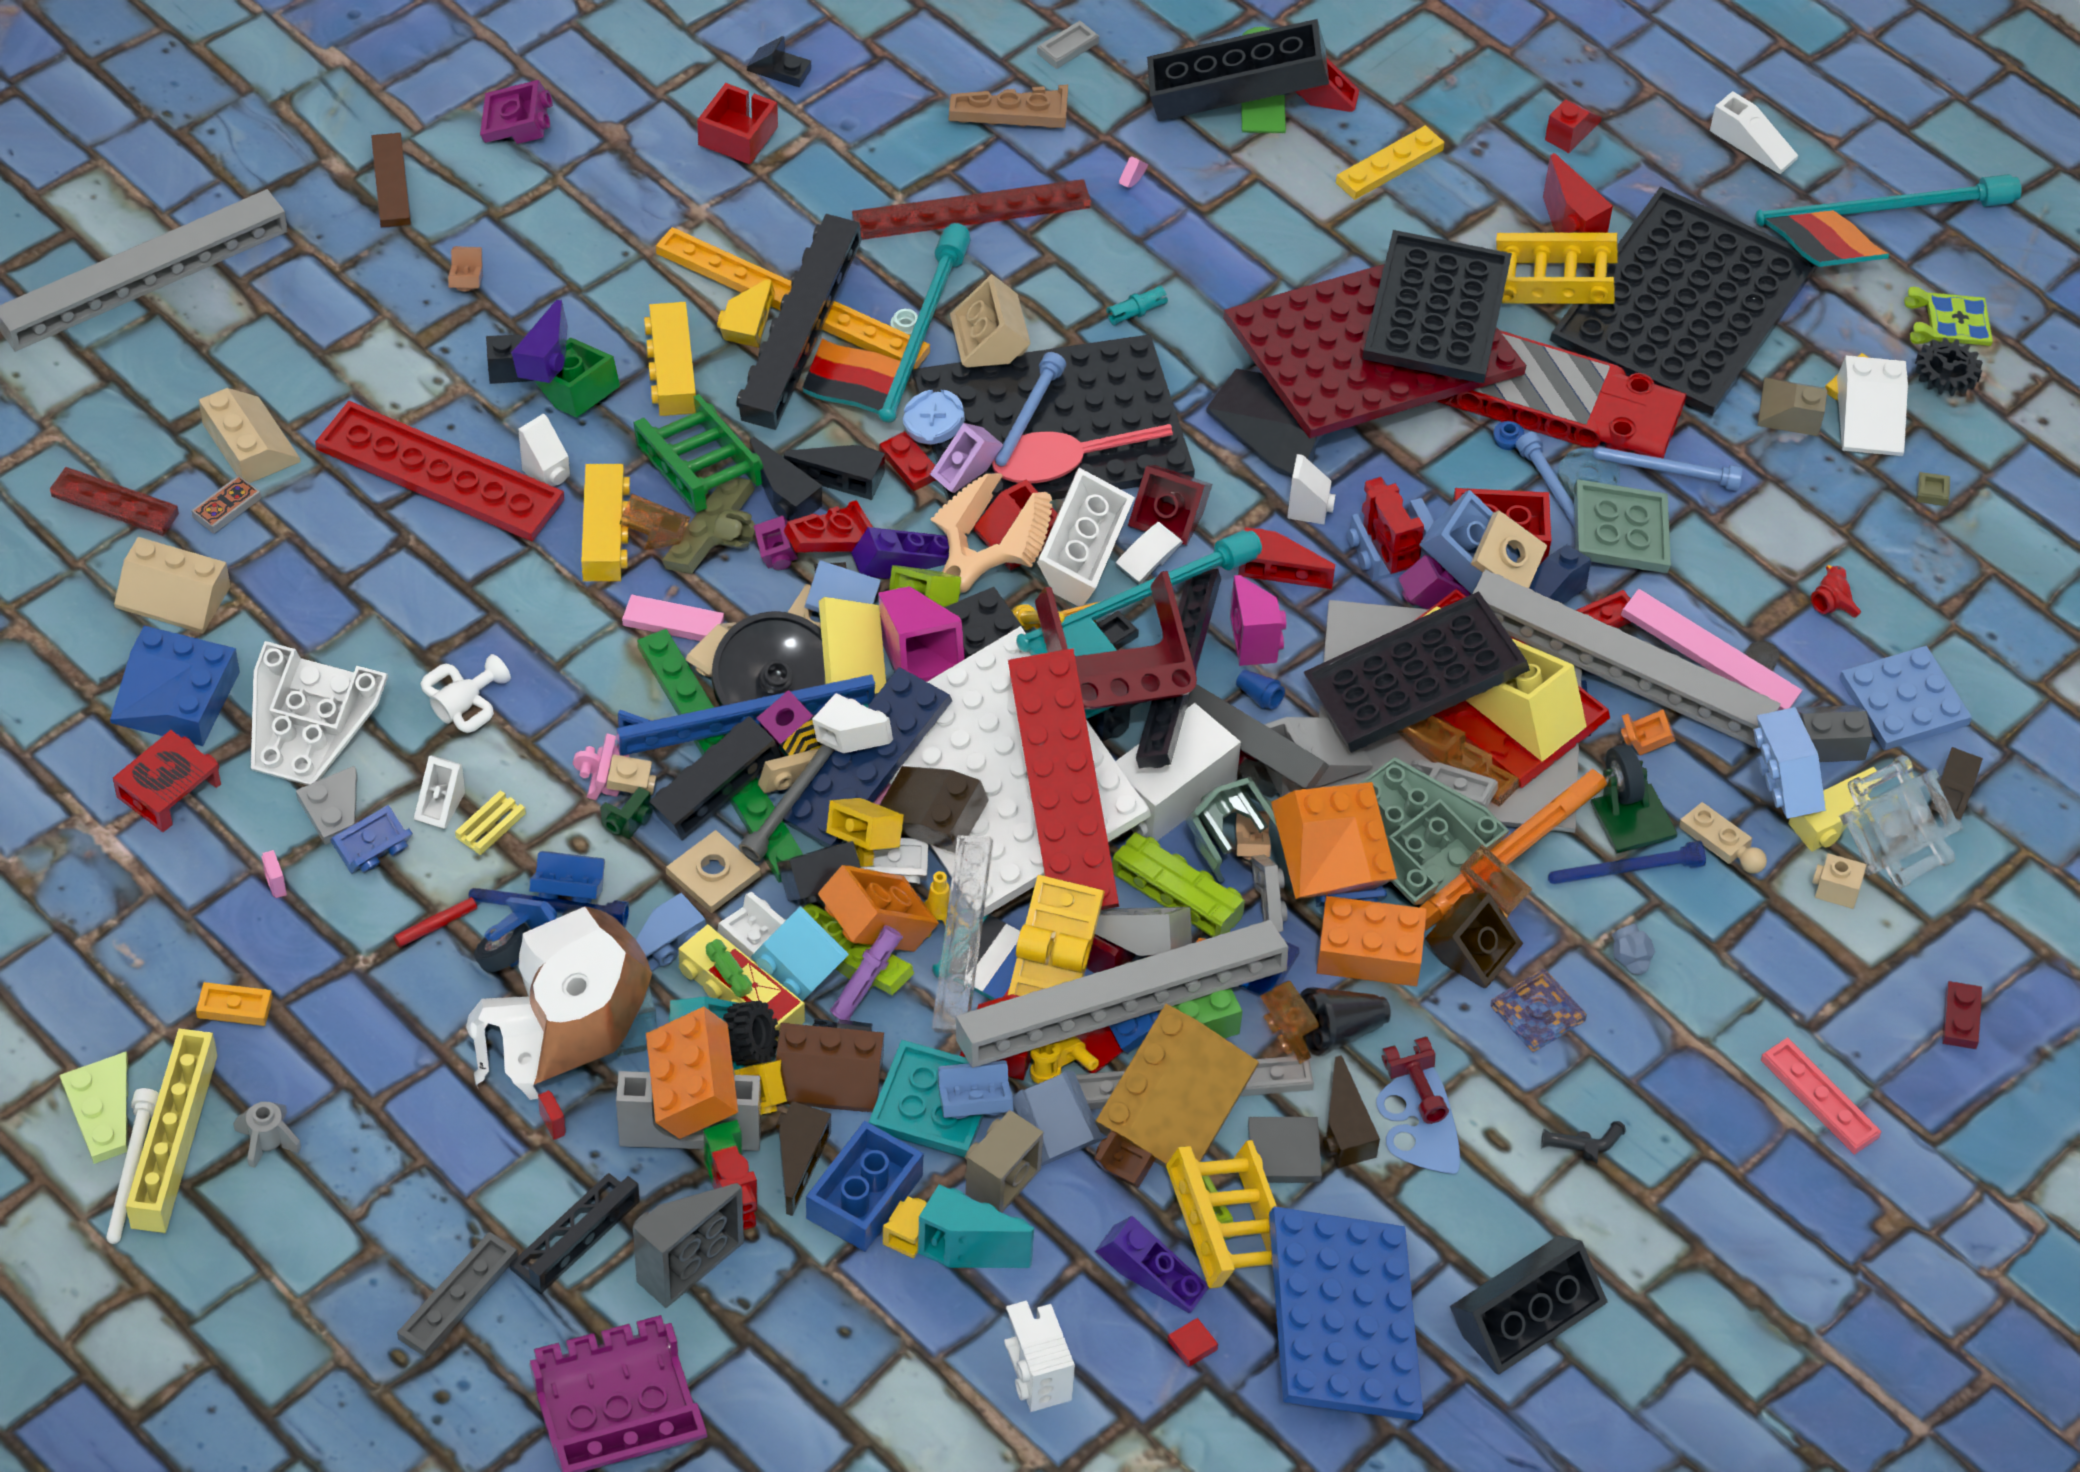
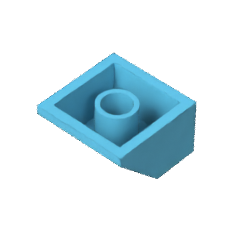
[751,906,849,1001]

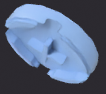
[903,390,965,445]

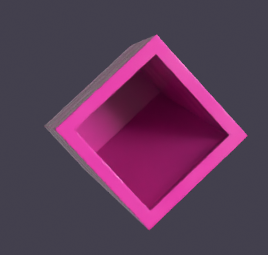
[878,586,965,682]

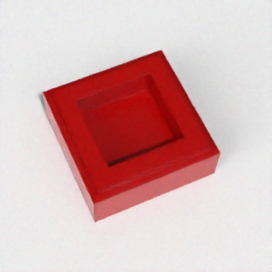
[538,1090,566,1140]
[1168,1318,1218,1367]

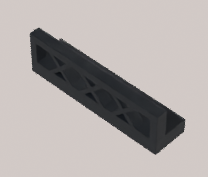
[510,1173,640,1294]

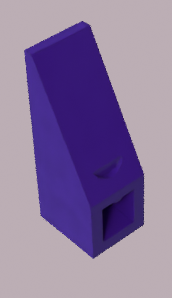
[851,527,949,579]
[1095,1216,1209,1313]

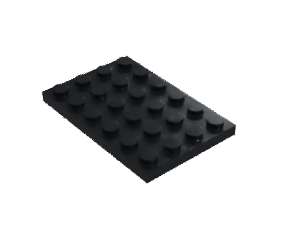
[1362,230,1512,383]
[1304,591,1530,753]

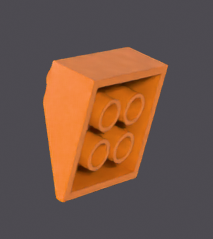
[1271,782,1397,899]

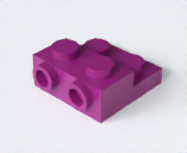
[480,80,553,144]

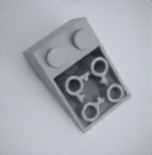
[1263,717,1373,797]

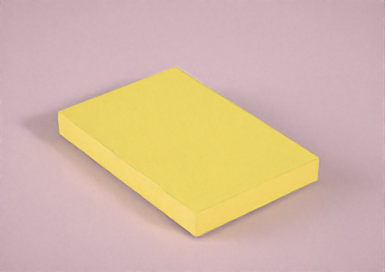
[819,597,886,694]

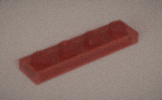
[50,467,179,536]

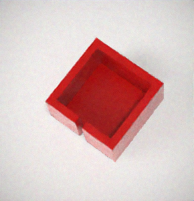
[697,83,778,164]

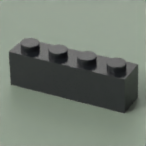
[649,716,782,841]

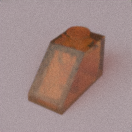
[1459,844,1532,918]

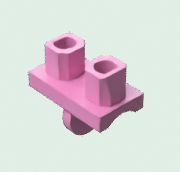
[573,733,630,800]

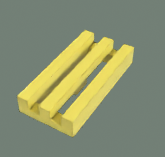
[455,790,526,855]

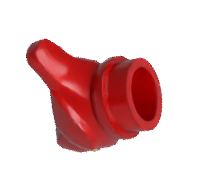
[1811,565,1861,618]

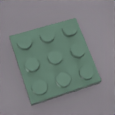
[1574,479,1671,573]

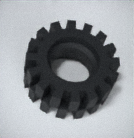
[723,1001,779,1065]

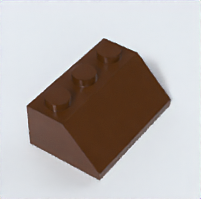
[776,1023,884,1113]

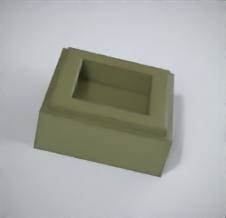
[1916,472,1950,506]

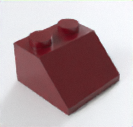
[1128,465,1213,545]

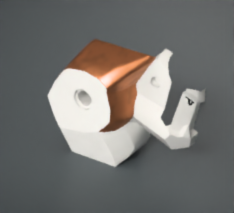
[466,907,652,1100]

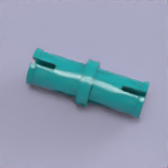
[1106,286,1168,325]

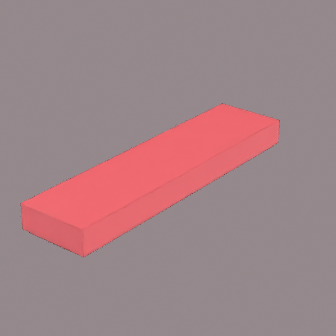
[1761,1037,1882,1155]

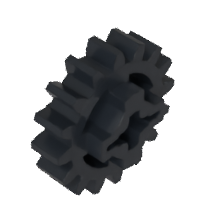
[1915,338,1983,396]

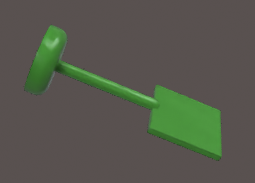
[1241,27,1286,133]

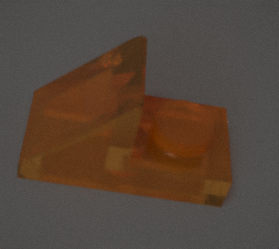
[619,494,691,550]

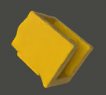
[734,1060,787,1115]
[883,1196,927,1259]

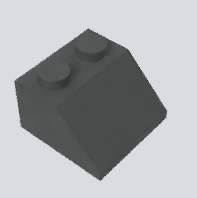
[1796,705,1872,762]

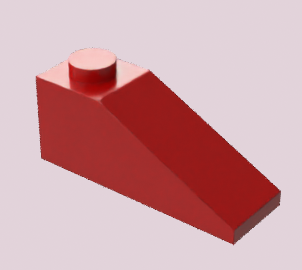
[1238,527,1336,589]

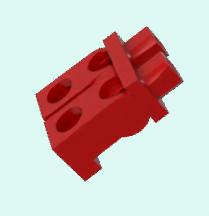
[1362,477,1424,574]

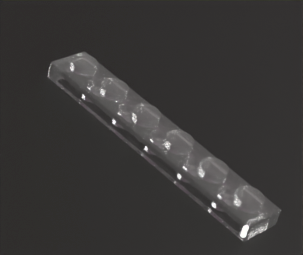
[932,835,993,1033]

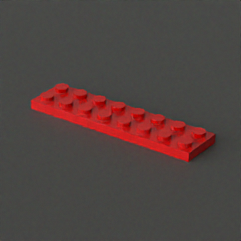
[315,401,564,542]
[1008,648,1119,910]

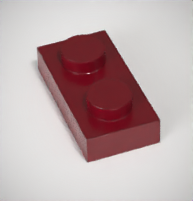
[1942,981,1982,1049]

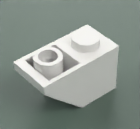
[812,693,893,753]

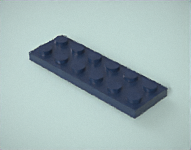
[783,667,952,847]

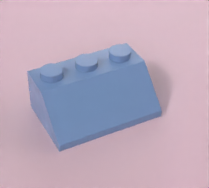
[1419,490,1520,594]

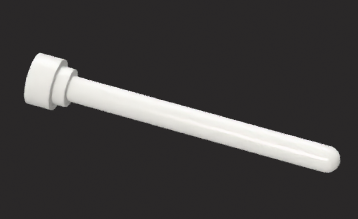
[106,1088,159,1244]

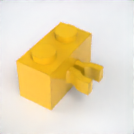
[826,798,904,867]

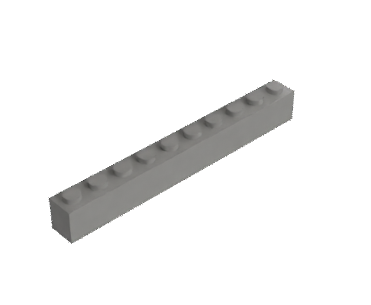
[0,189,288,352]
[1473,569,1781,749]
[956,920,1288,1068]

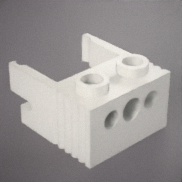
[1004,1301,1075,1412]

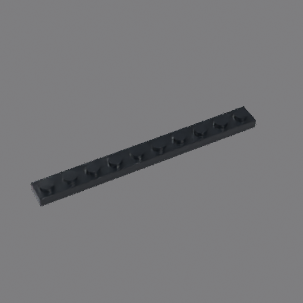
[1136,568,1221,769]

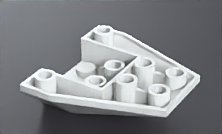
[251,641,388,785]

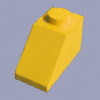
[717,280,775,348]

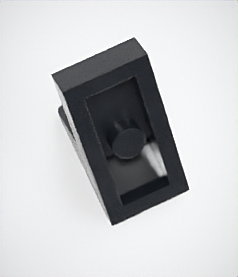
[747,36,811,88]

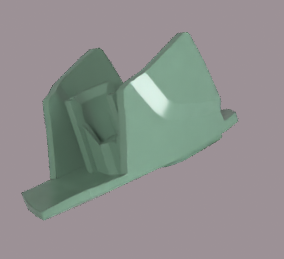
[1185,777,1277,883]

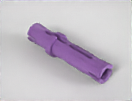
[830,925,903,1020]

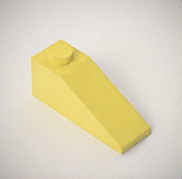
[1788,767,1877,852]

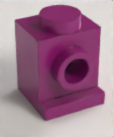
[754,516,798,570]

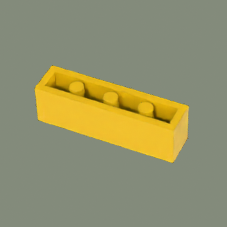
[644,302,696,416]
[581,464,630,581]

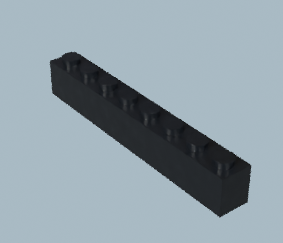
[736,214,862,430]

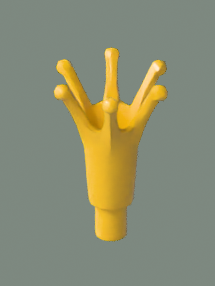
[924,871,964,938]

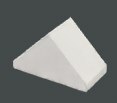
[414,755,465,829]

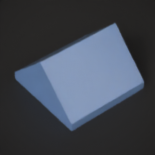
[804,560,881,613]

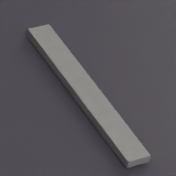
[1035,1055,1314,1109]

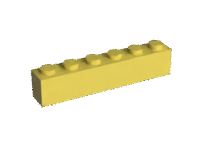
[125,1029,217,1233]

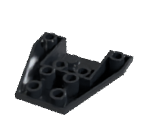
[1206,368,1323,478]

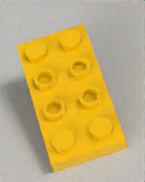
[1008,875,1105,996]

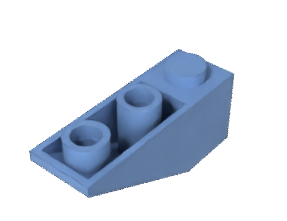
[636,892,706,972]

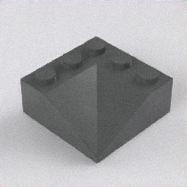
[633,1183,744,1308]

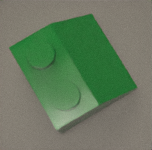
[534,337,620,418]

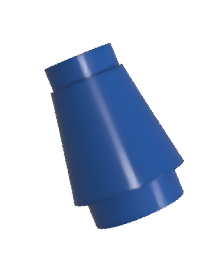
[1236,670,1285,710]

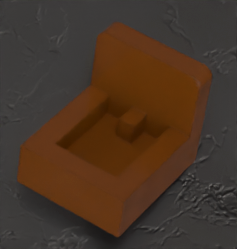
[1095,1130,1156,1188]

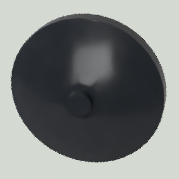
[711,611,826,732]

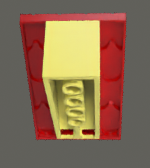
[1414,589,1610,788]

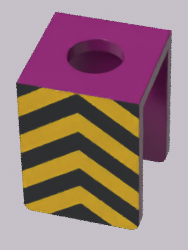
[757,690,822,756]

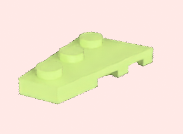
[59,1052,128,1164]

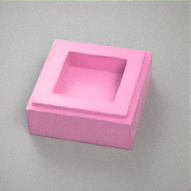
[261,850,287,899]

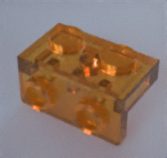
[1260,980,1319,1064]

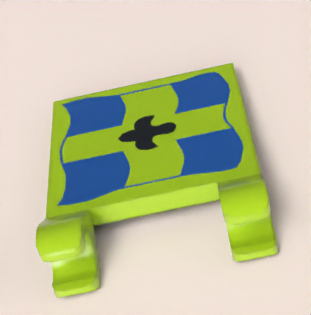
[1904,286,1993,346]

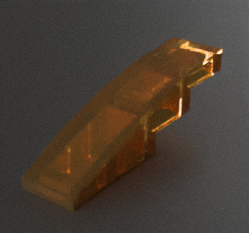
[1397,716,1519,807]

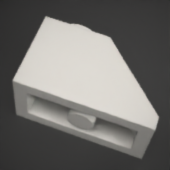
[518,414,570,487]
[1287,454,1336,524]

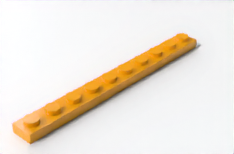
[656,227,930,369]

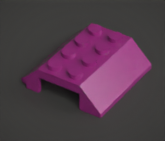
[529,1315,707,1472]

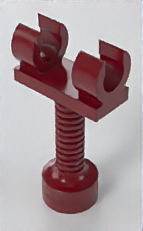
[1381,1036,1449,1124]

